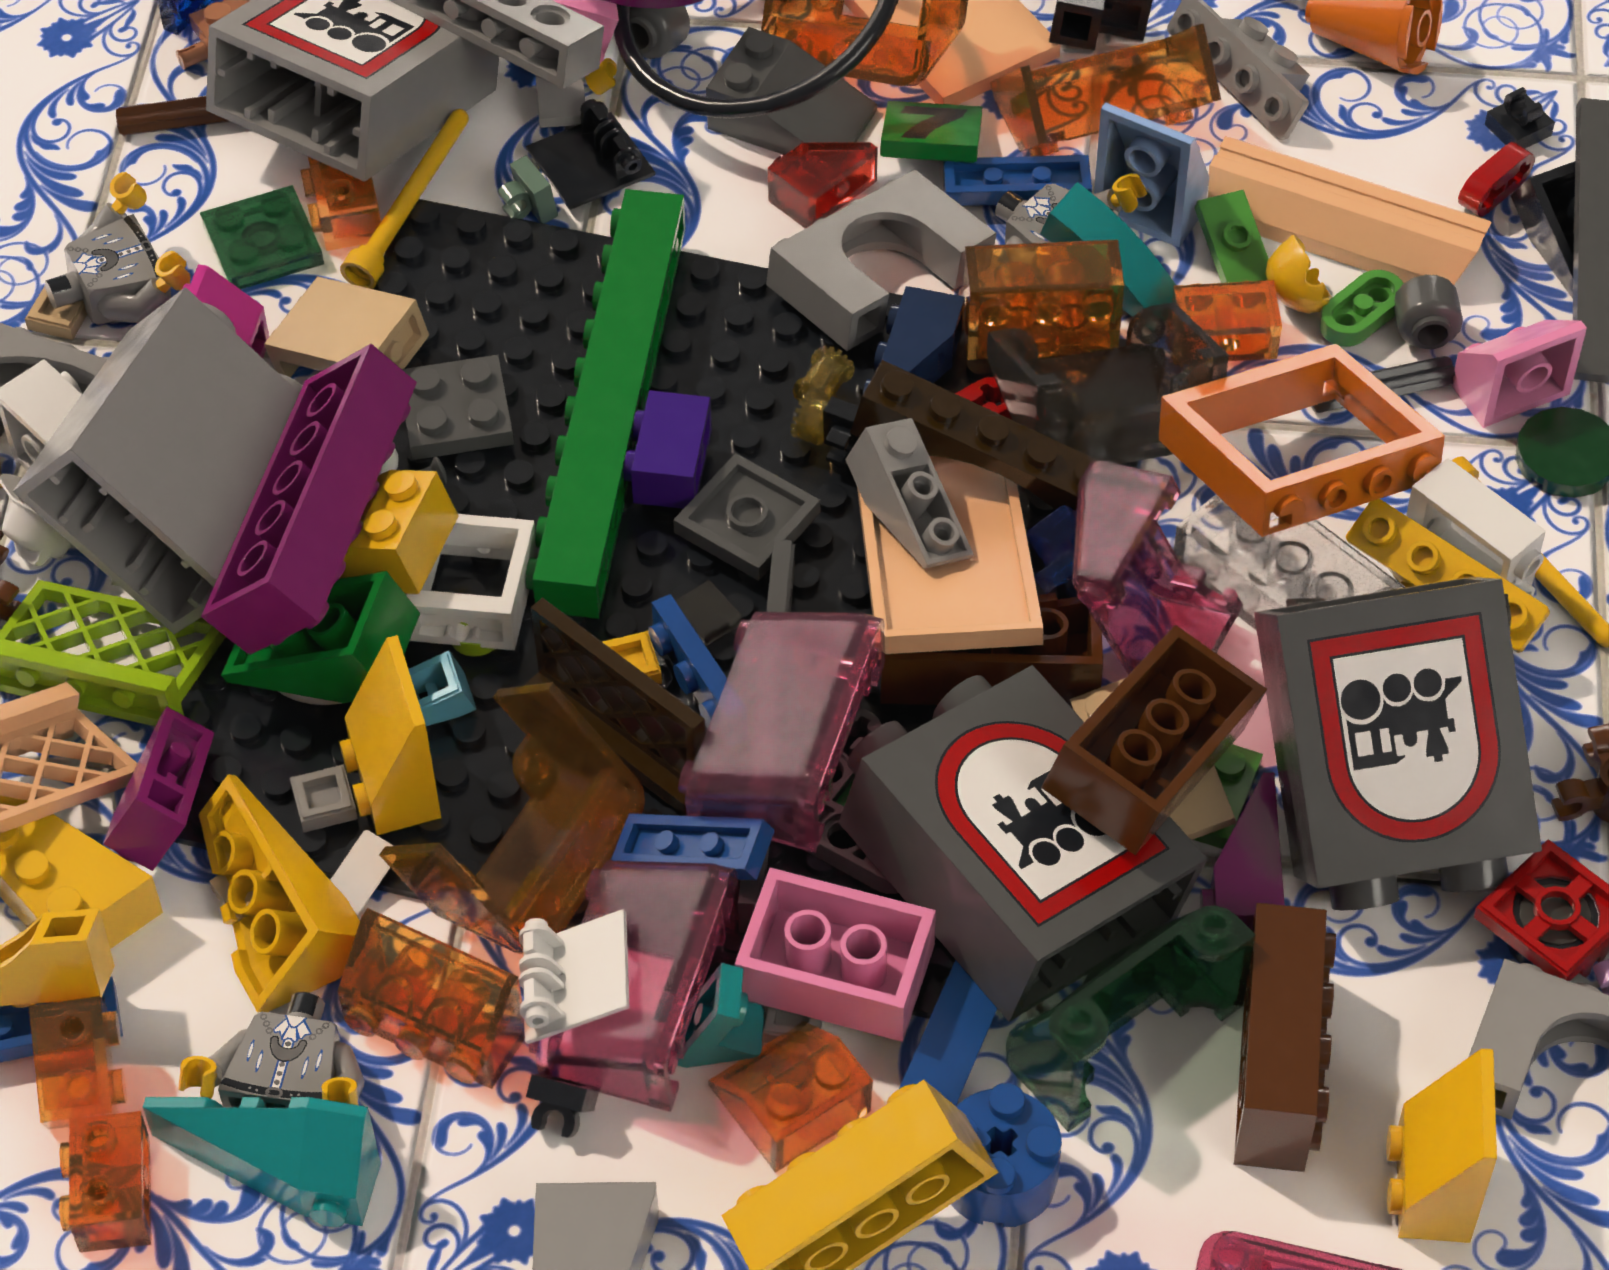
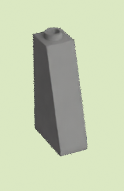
[532,1182,659,1270]

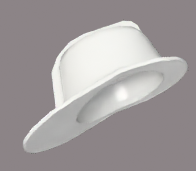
[0,473,72,566]

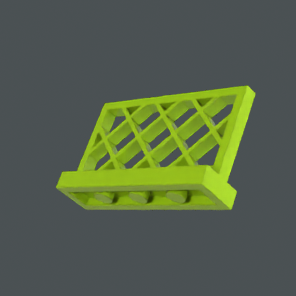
[0,580,226,726]

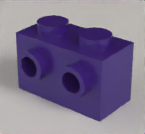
[623,390,712,509]

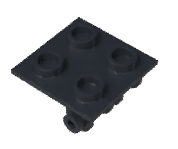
[526,99,655,210]

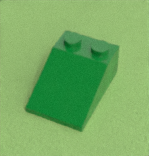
[221,571,420,703]

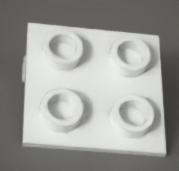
[519,909,630,1044]

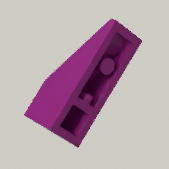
[103,707,214,871]
[1200,773,1285,945]

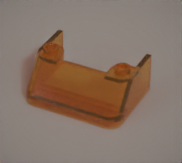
[761,0,968,86]
[990,23,1222,156]
[379,682,645,955]

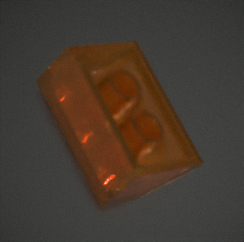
[337,908,525,1089]

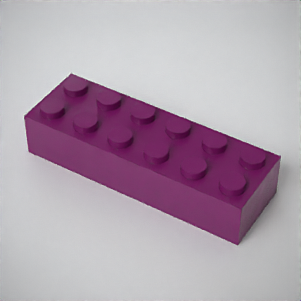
[201,344,417,655]

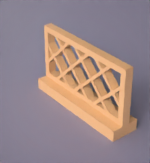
[0,682,138,833]

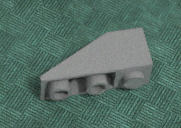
[845,418,974,569]

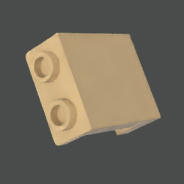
[264,276,429,377]

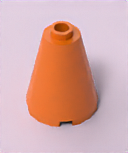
[1305,0,1443,75]

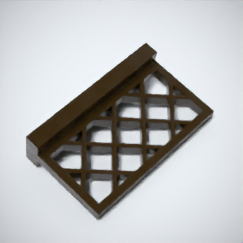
[525,597,722,816]

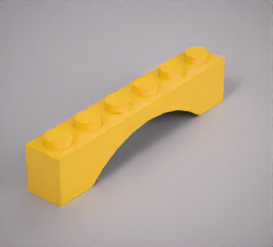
[0,908,115,1008]

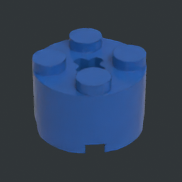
[951,1083,1062,1227]

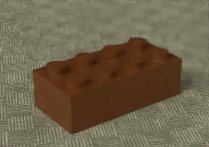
[1041,625,1267,855]
[1233,903,1336,1172]

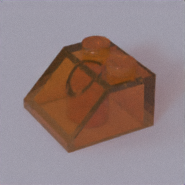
[708,1021,873,1173]

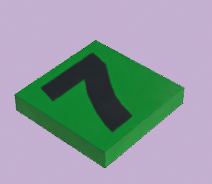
[880,101,983,163]

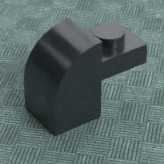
[1049,0,1153,51]

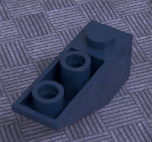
[863,286,965,394]

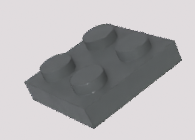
[402,355,514,460]
[673,453,820,581]

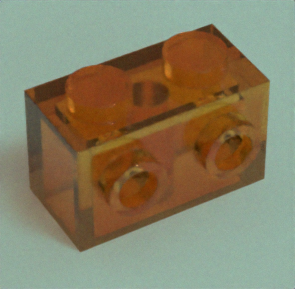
[300,156,381,251]
[29,996,127,1130]
[59,1111,152,1253]

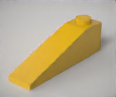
[199,774,370,1012]

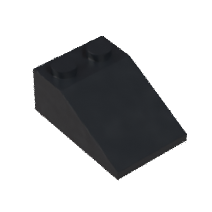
[1510,161,1575,299]

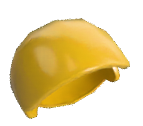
[1266,235,1332,314]

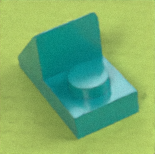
[675,963,764,1068]

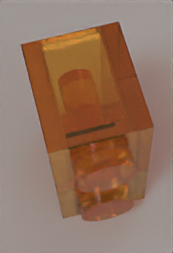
[1170,280,1282,364]

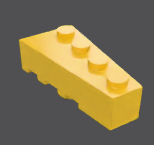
[0,796,163,949]

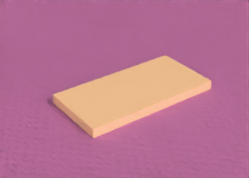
[841,0,1061,105]
[857,456,1043,655]

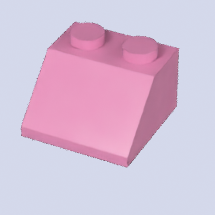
[1451,320,1587,428]

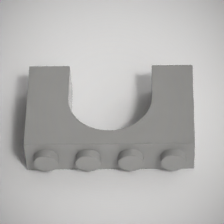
[766,170,997,351]
[1468,958,1609,1120]

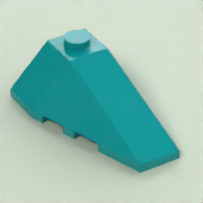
[142,1097,381,1227]

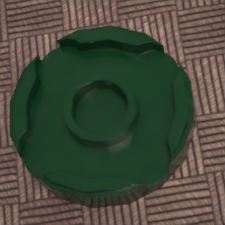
[1515,407,1609,498]

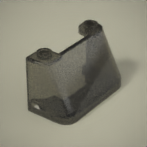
[987,302,1229,466]

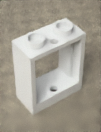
[1406,457,1546,597]
[406,513,538,650]

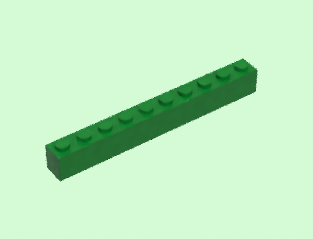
[526,189,686,619]

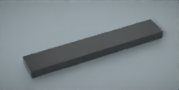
[1572,97,1609,383]

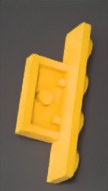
[1345,499,1550,653]

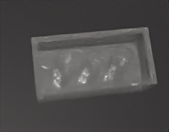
[1172,494,1406,631]

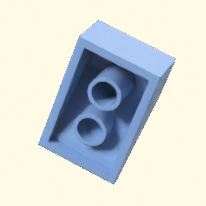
[1094,102,1209,247]

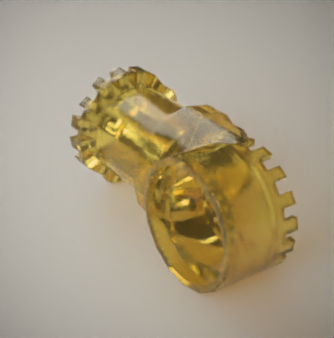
[791,346,855,446]

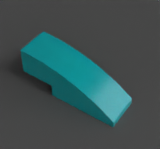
[1040,182,1183,332]

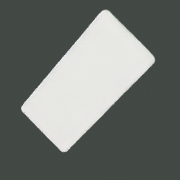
[331,830,400,916]

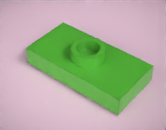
[1194,189,1269,295]

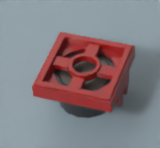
[1473,839,1609,981]

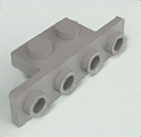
[1167,0,1310,139]

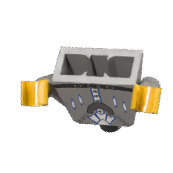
[45,172,191,325]
[995,173,1147,299]
[178,992,365,1108]

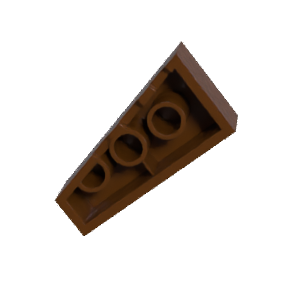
[880,586,1103,709]

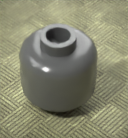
[631,6,690,59]
[1394,275,1463,350]

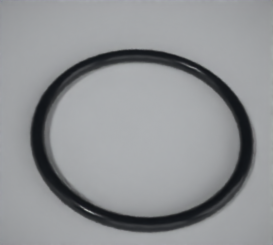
[614,0,899,118]

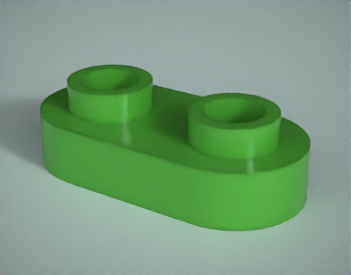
[1320,270,1404,347]

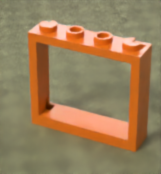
[1159,344,1445,537]

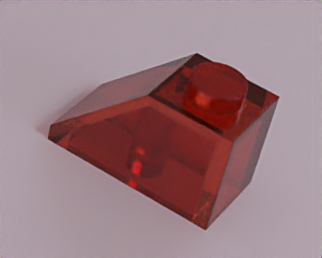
[767,142,878,229]

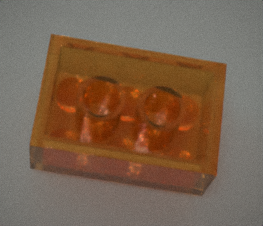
[963,239,1124,360]

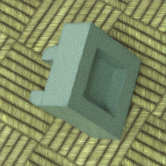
[497,155,558,224]

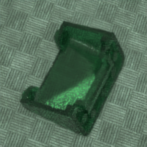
[1005,905,1256,1132]

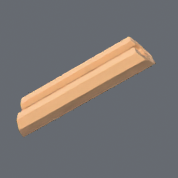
[1208,136,1492,285]

